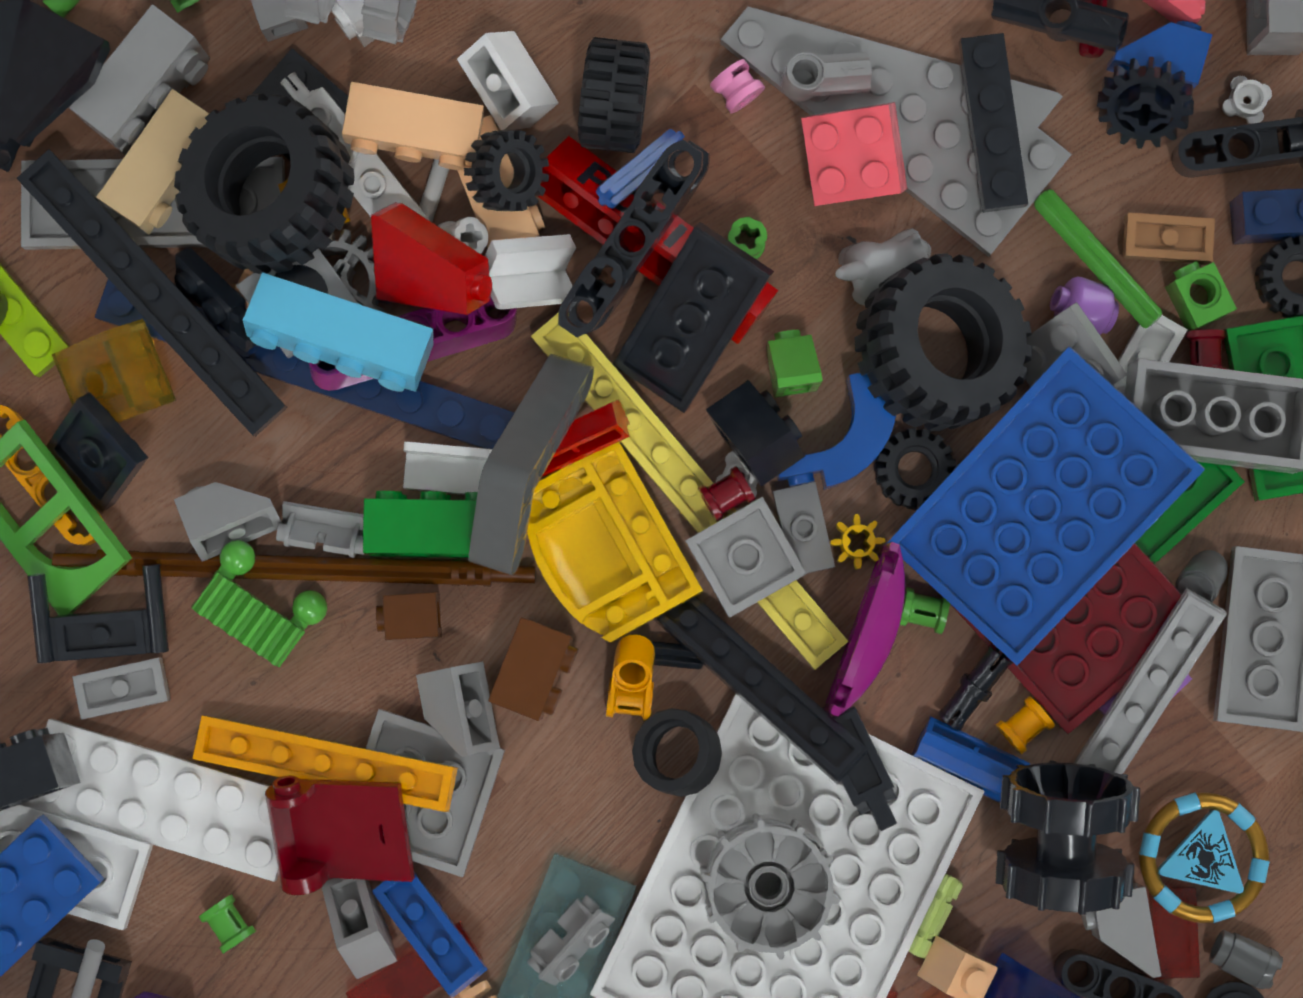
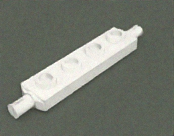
[281,72,430,221]

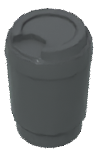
[1175,550,1228,602]
[1209,929,1283,990]

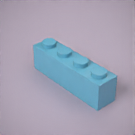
[243,272,434,392]

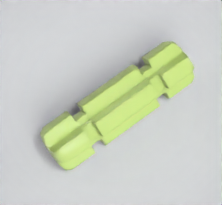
[909,874,963,959]

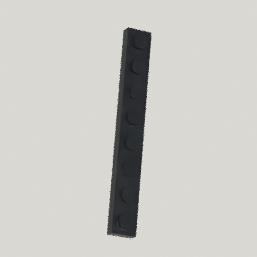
[16,149,288,437]

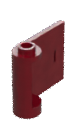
[265,775,415,895]

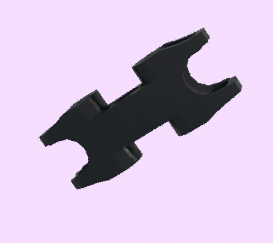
[558,140,710,337]

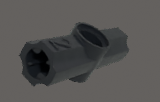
[991,0,1129,52]

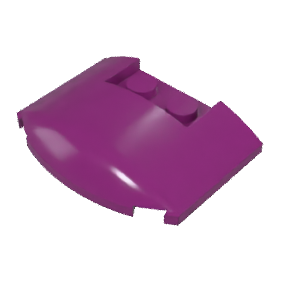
[823,542,905,716]

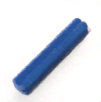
[596,129,685,208]

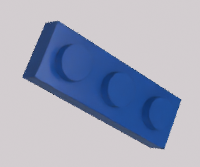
[372,871,488,998]

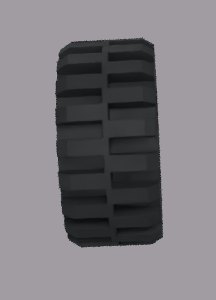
[174,93,355,274]
[854,253,1032,431]

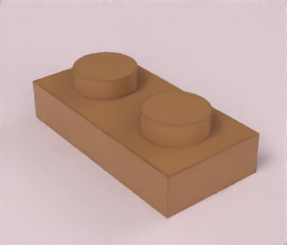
[1122,212,1215,264]

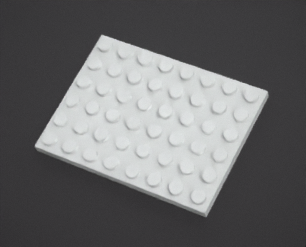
[590,694,985,998]

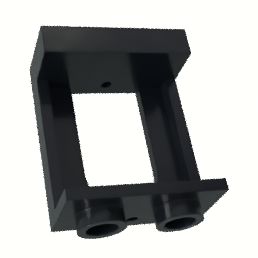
[27,937,132,998]

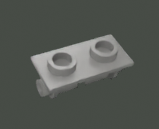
[276,501,364,558]
[527,895,615,986]

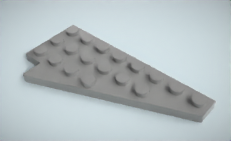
[720,6,1072,257]

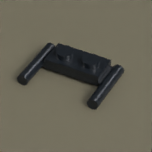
[27,563,169,663]

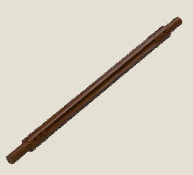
[52,549,536,587]

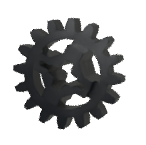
[1097,57,1194,149]

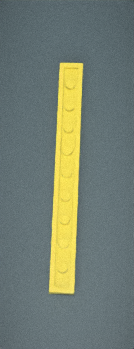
[531,313,848,670]

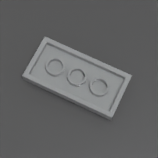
[1213,546,1303,732]

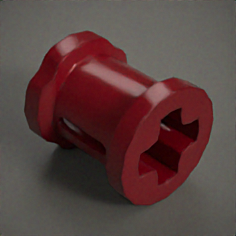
[1186,329,1226,369]
[698,466,755,522]

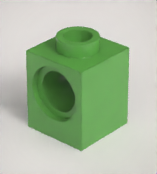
[1165,261,1237,331]

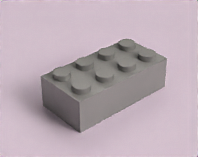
[1125,358,1303,474]

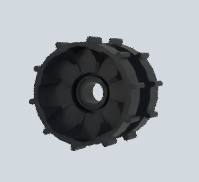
[995,760,1141,915]

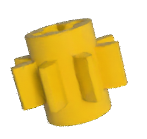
[829,514,885,570]

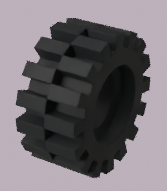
[464,130,549,211]
[1255,236,1303,318]
[874,428,956,509]

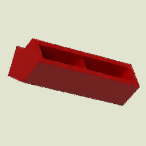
[541,399,630,478]

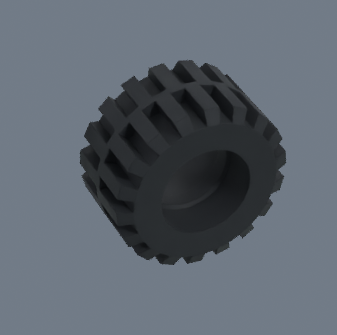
[578,37,650,153]

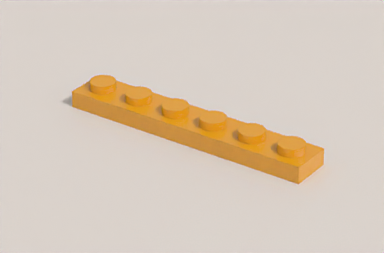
[192,716,458,812]

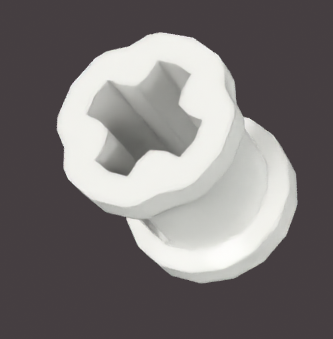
[438,217,488,254]

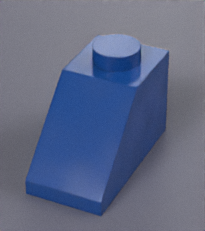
[1106,21,1213,89]

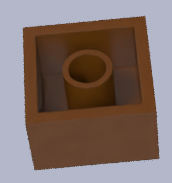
[488,617,579,721]

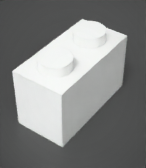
[457,31,559,131]

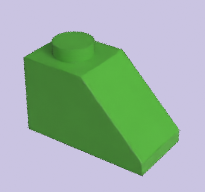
[766,330,823,398]

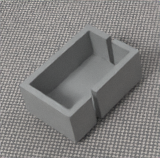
[69,4,210,155]

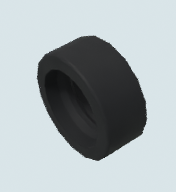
[632,708,722,797]

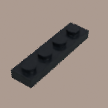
[958,33,1029,213]

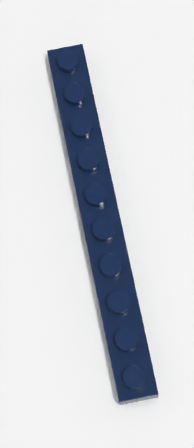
[94,279,515,449]

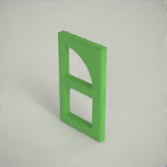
[0,420,132,615]

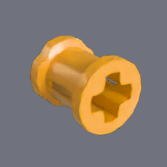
[995,696,1055,755]

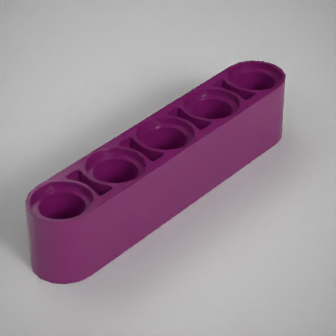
[309,296,517,391]

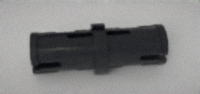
[938,644,1013,730]

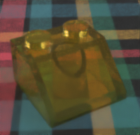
[52,319,176,423]

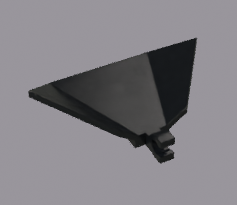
[0,0,110,172]

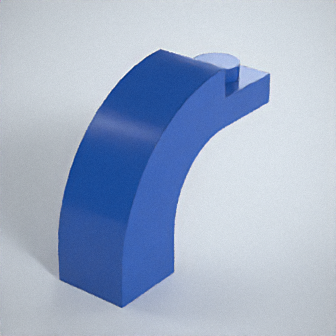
[777,373,896,490]

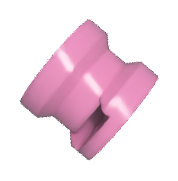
[710,59,765,113]

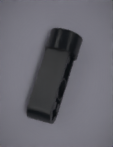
[1172,109,1303,178]

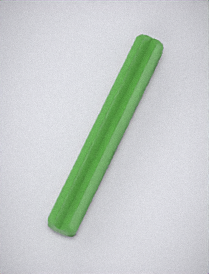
[1034,189,1162,329]

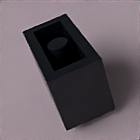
[706,380,805,487]

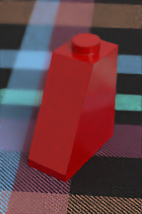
[371,202,492,315]

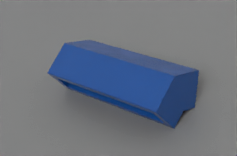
[912,716,1030,803]

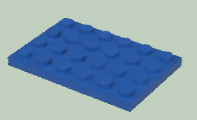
[886,346,1205,665]

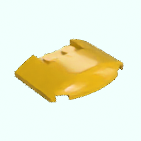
[527,442,703,643]

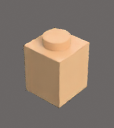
[917,935,998,998]

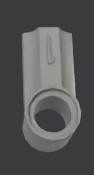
[781,51,872,102]

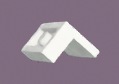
[485,234,576,309]
[403,442,492,495]

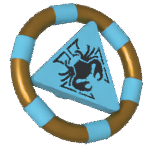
[1139,793,1270,923]

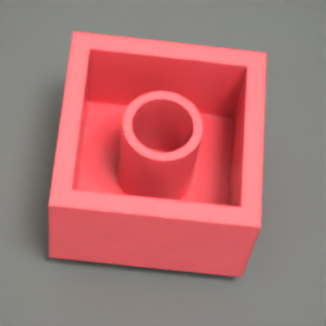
[801,102,907,206]

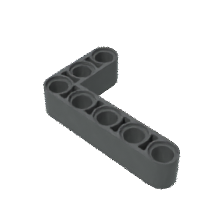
[468,354,594,575]

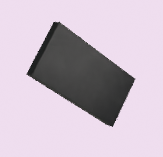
[612,222,774,413]

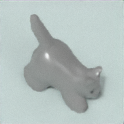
[835,228,931,305]

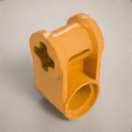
[606,634,655,721]

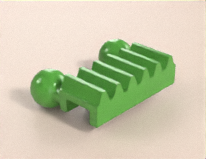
[191,540,328,668]

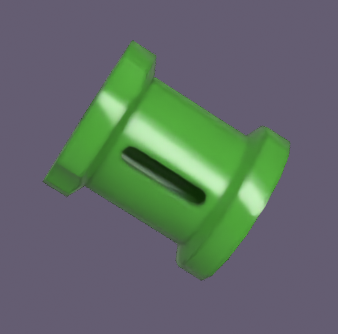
[727,217,767,259]
[900,587,950,634]
[199,894,256,954]

